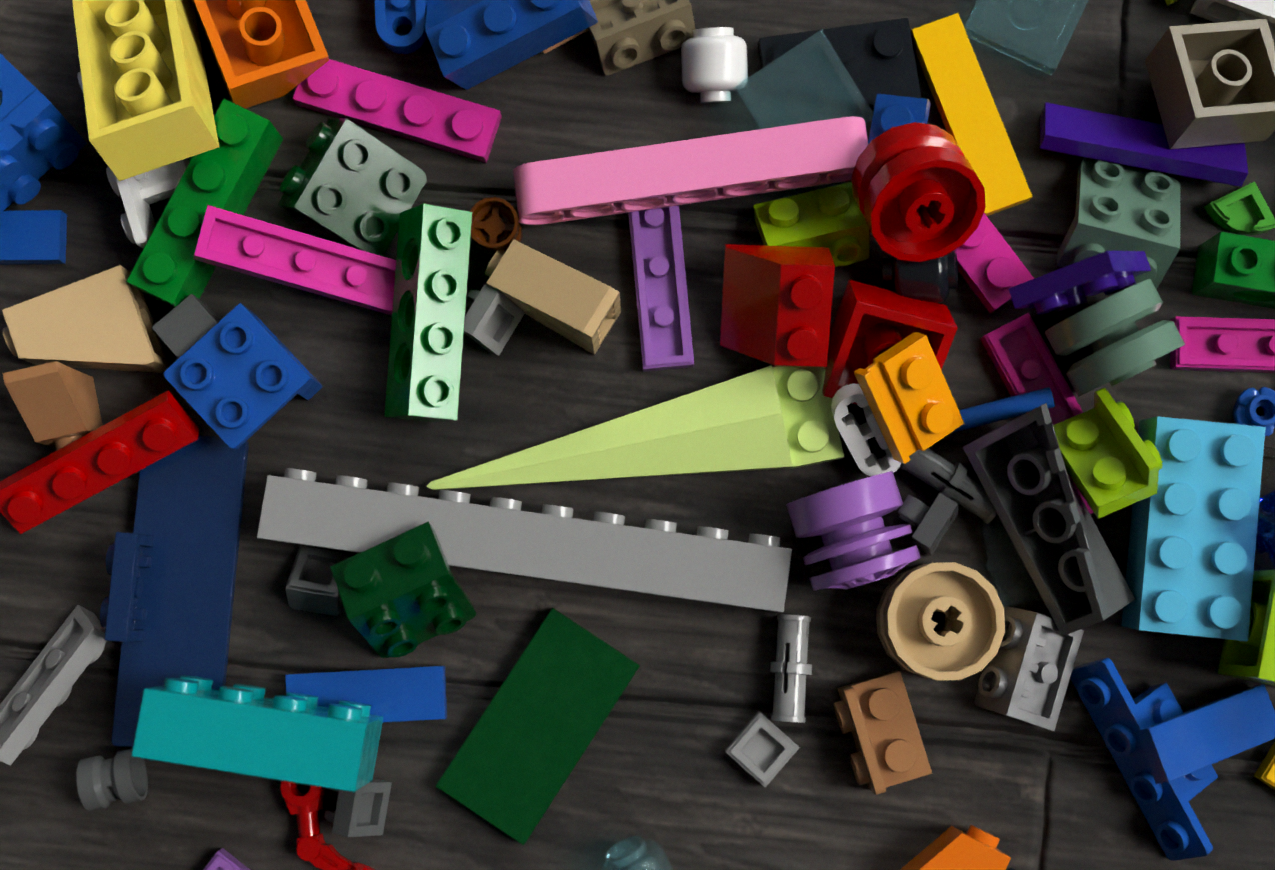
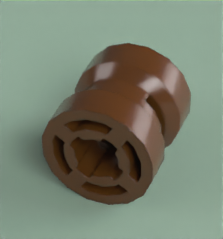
[470,197,523,258]

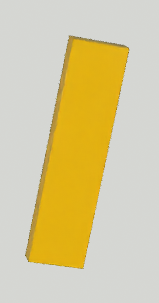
[910,13,1033,216]

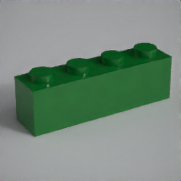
[126,99,283,308]

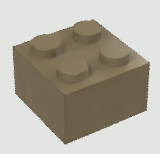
[1145,19,1275,149]

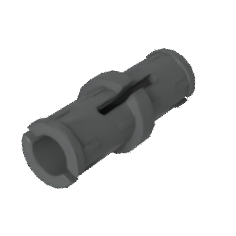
[899,448,997,524]

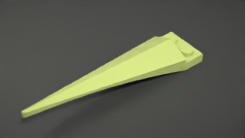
[426,365,844,490]

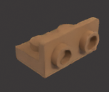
[833,670,932,795]

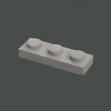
[0,605,107,766]

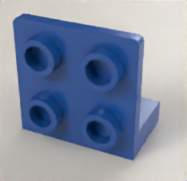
[164,303,323,449]

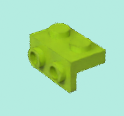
[753,182,869,267]

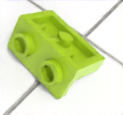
[1053,387,1163,519]

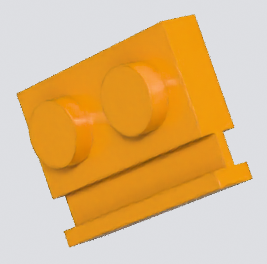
[854,332,965,464]

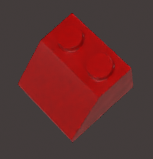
[720,244,835,367]
[822,280,958,405]

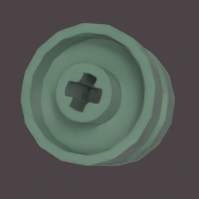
[1045,279,1186,397]

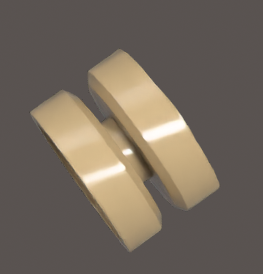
[876,562,1005,681]

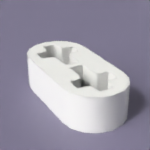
[831,383,902,477]

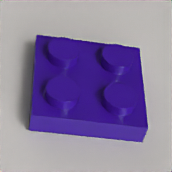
[1009,251,1151,315]

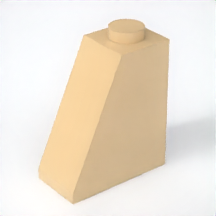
[485,239,621,355]
[2,265,169,373]

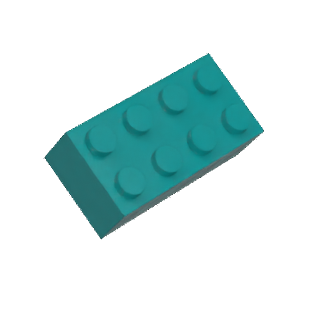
[132,675,383,792]

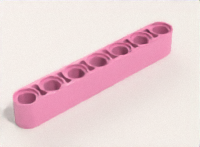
[513,116,869,225]

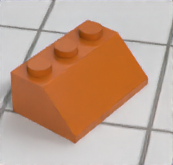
[192,0,329,109]

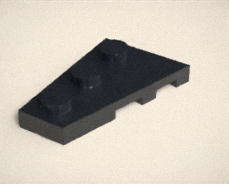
[758,18,921,112]

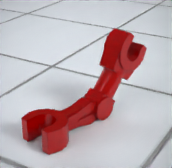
[280,780,375,870]

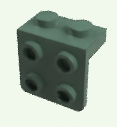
[1057,157,1180,290]

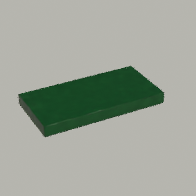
[436,608,640,845]

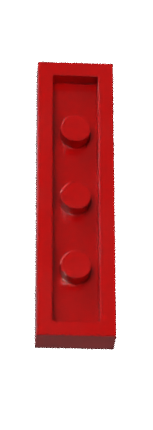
[0,390,199,534]

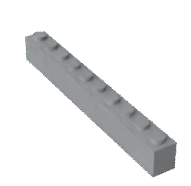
[257,468,792,612]

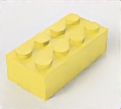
[72,0,219,181]

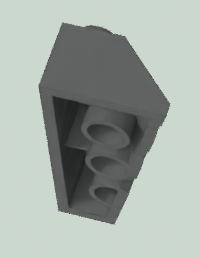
[963,403,1135,636]

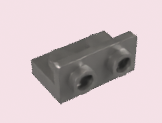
[974,606,1084,731]

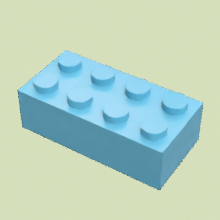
[1121,416,1266,642]

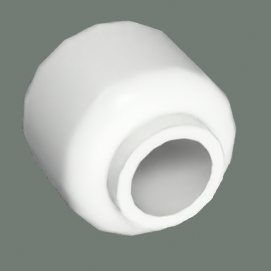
[681,27,748,103]

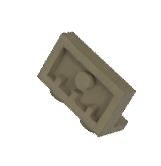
[588,0,696,75]

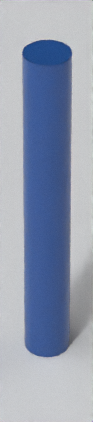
[950,387,1055,434]

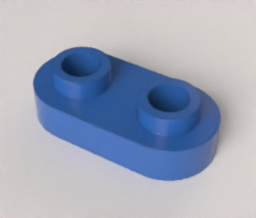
[375,0,427,54]

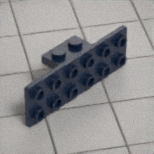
[100,435,249,747]

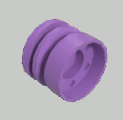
[786,471,921,591]

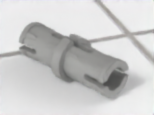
[770,614,812,723]

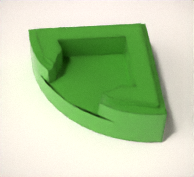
[1204,181,1275,235]

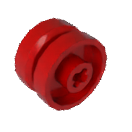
[851,122,986,262]

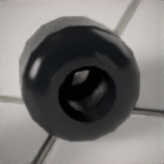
[882,249,958,303]

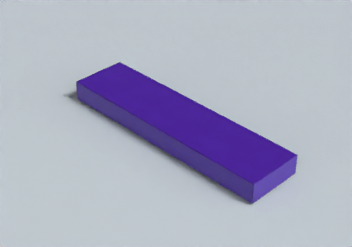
[1040,102,1249,187]

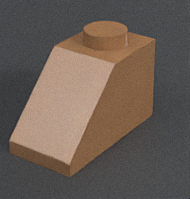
[2,361,103,451]

